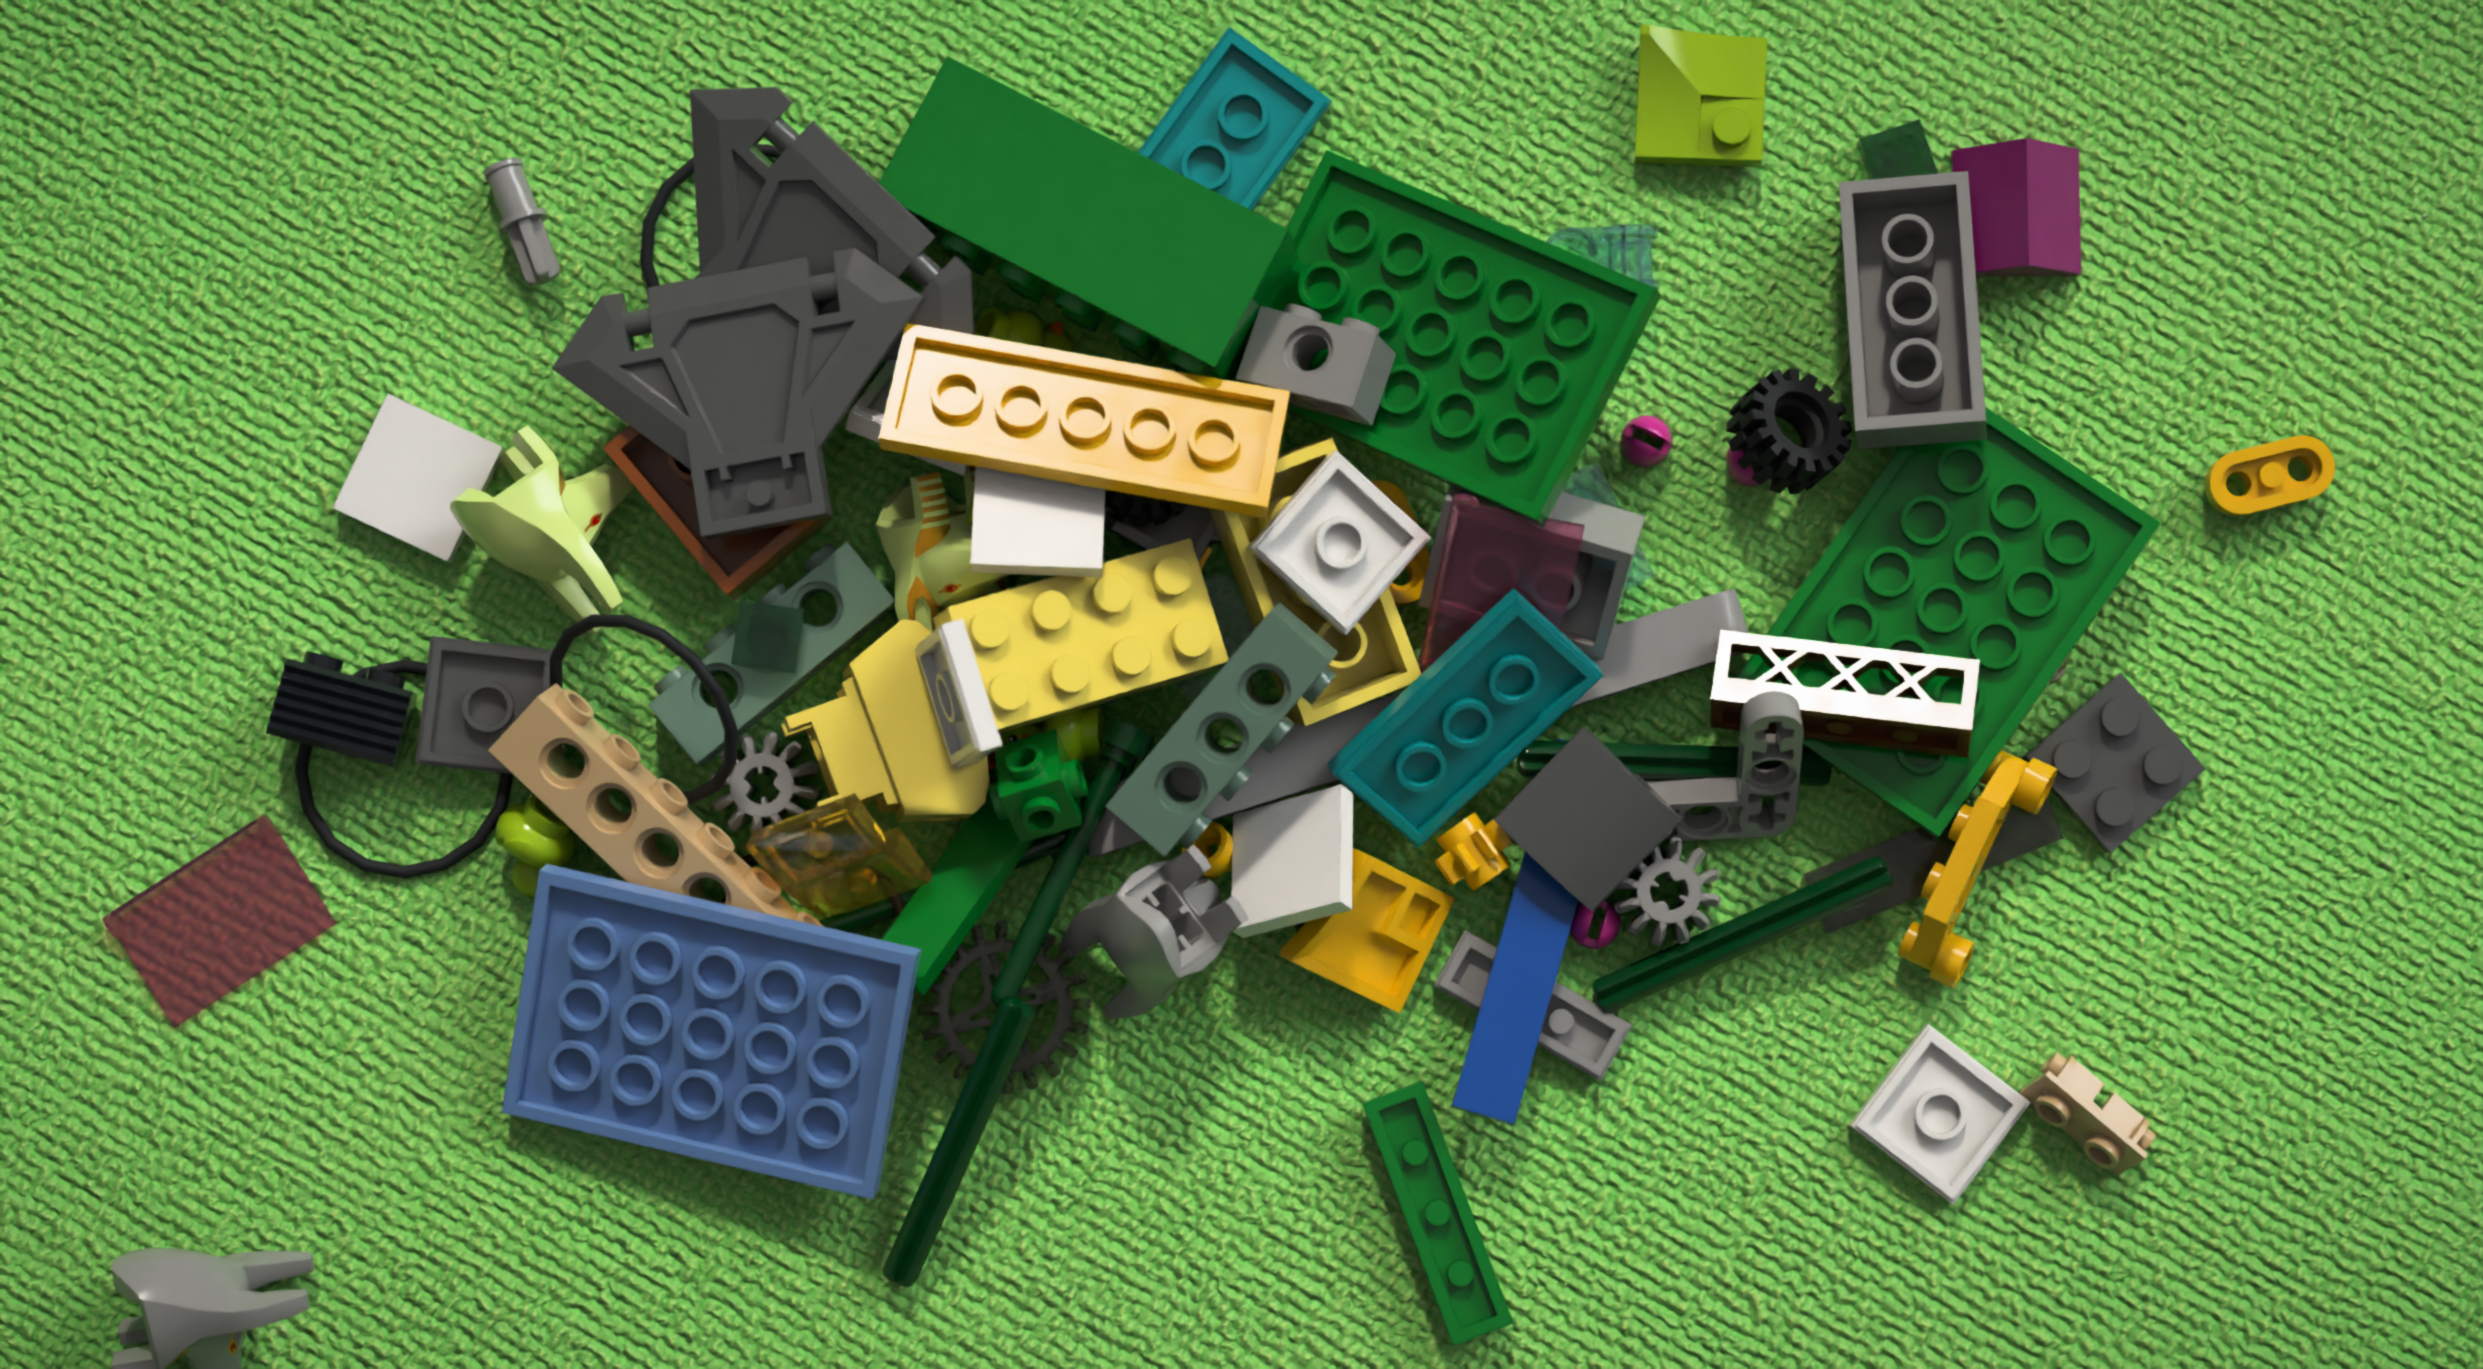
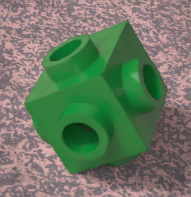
[989,728,1088,843]

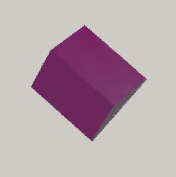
[1950,138,2081,277]

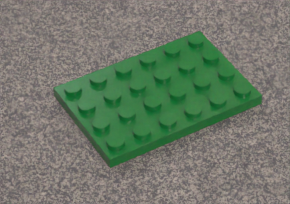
[1232,150,1661,527]
[1736,407,2161,840]

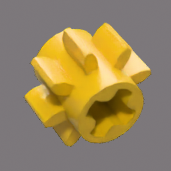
[1434,812,1514,892]

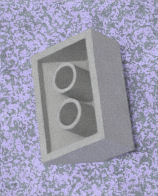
[1418,485,1646,660]

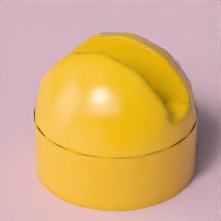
[1182,822,1233,879]

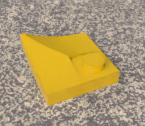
[1279,848,1455,1013]

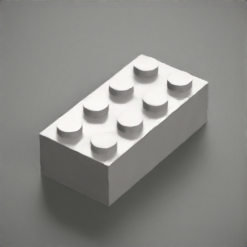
[1839,171,1987,449]

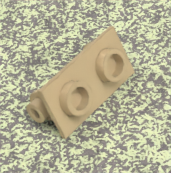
[2019,1051,2156,1176]

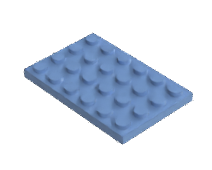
[502,864,921,1199]

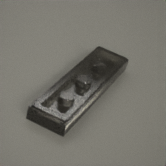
[1801,798,2064,934]

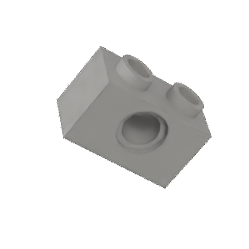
[1236,304,1396,426]

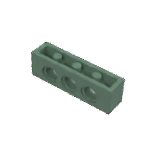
[648,542,895,767]
[1105,602,1338,857]

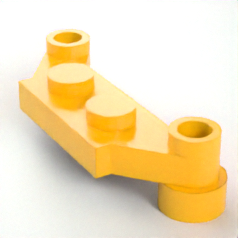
[1897,750,2058,989]

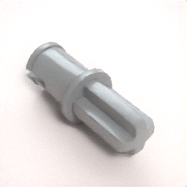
[483,158,561,286]

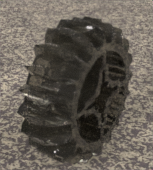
[918,920,1092,1094]

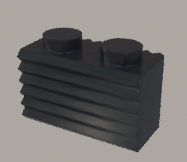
[266,651,418,768]

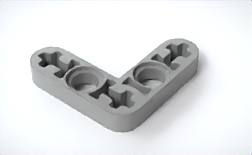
[1646,690,1804,842]

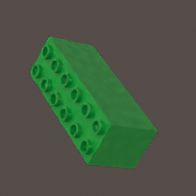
[879,56,1299,381]

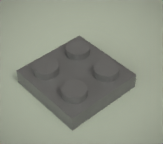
[2022,673,2206,853]

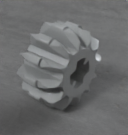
[710,732,820,841]
[1613,837,1721,945]

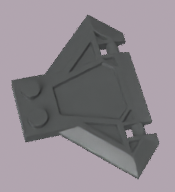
[690,87,975,360]
[552,248,925,539]

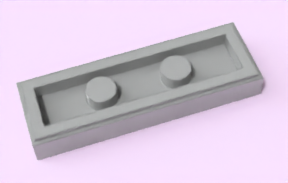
[1433,930,1632,1081]

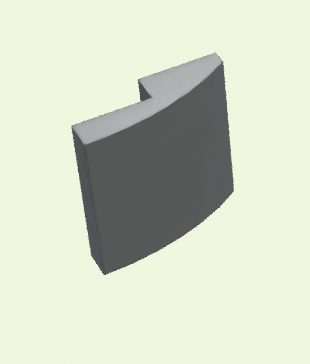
[1494,727,1684,911]

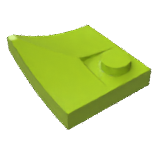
[1635,25,1767,167]

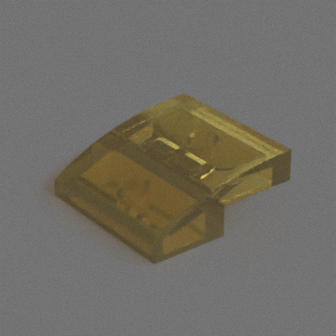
[745,793,933,918]

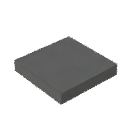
[416,636,553,774]

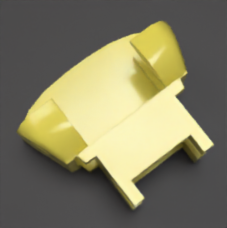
[780,619,989,823]

